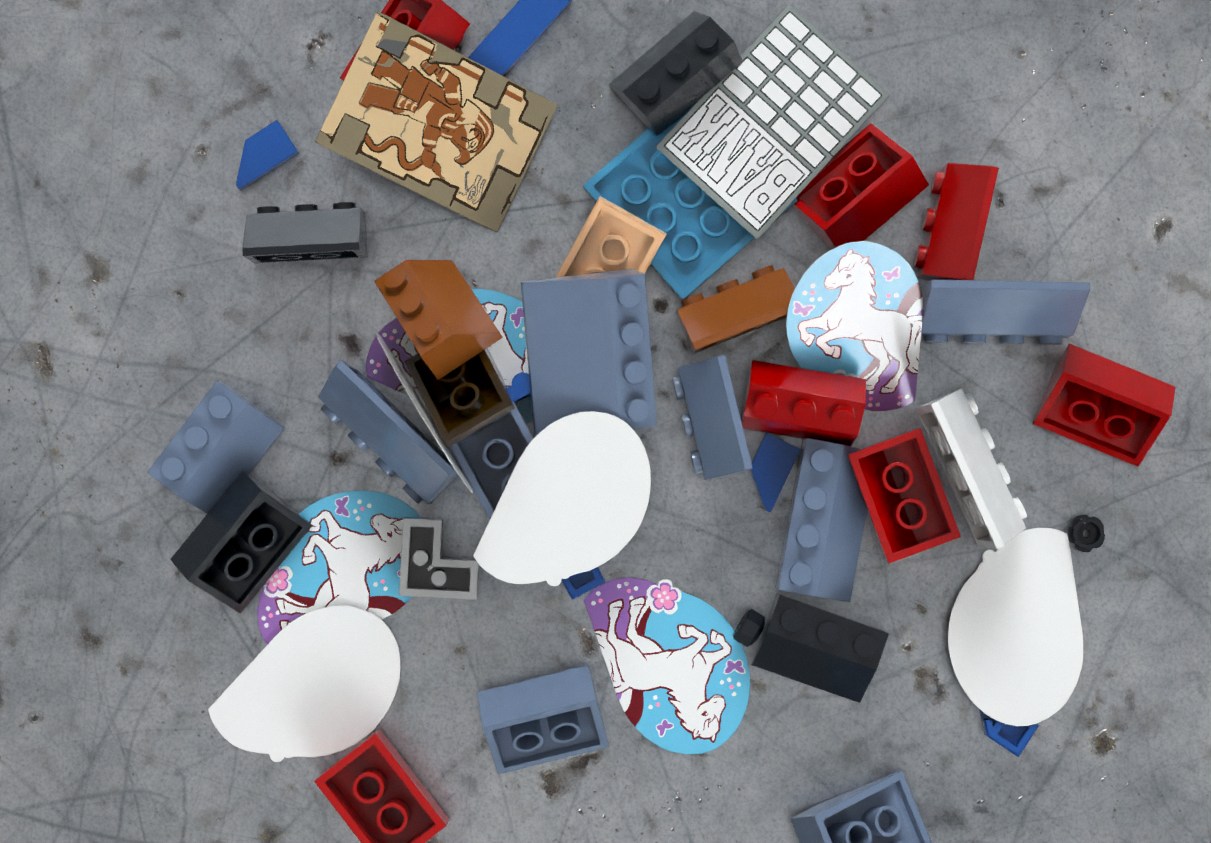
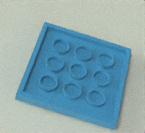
[583,98,797,300]

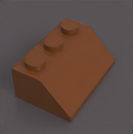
[374,260,503,380]
[676,265,795,355]

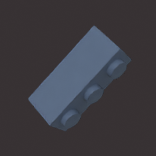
[672,355,753,480]
[147,380,284,514]
[477,665,609,774]

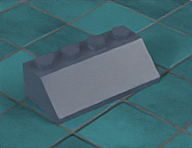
[775,438,867,602]

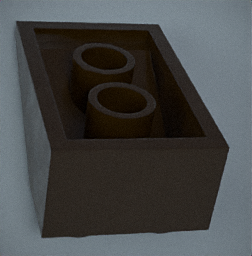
[404,348,515,448]

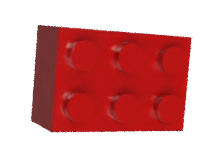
[314,729,450,843]

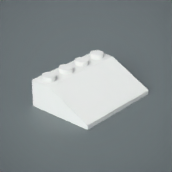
[915,388,1027,549]

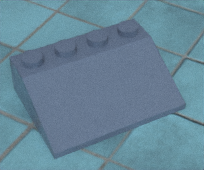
[521,269,657,435]
[921,280,1090,345]
[318,360,458,504]
[790,771,932,843]

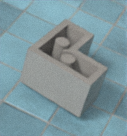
[399,517,479,600]

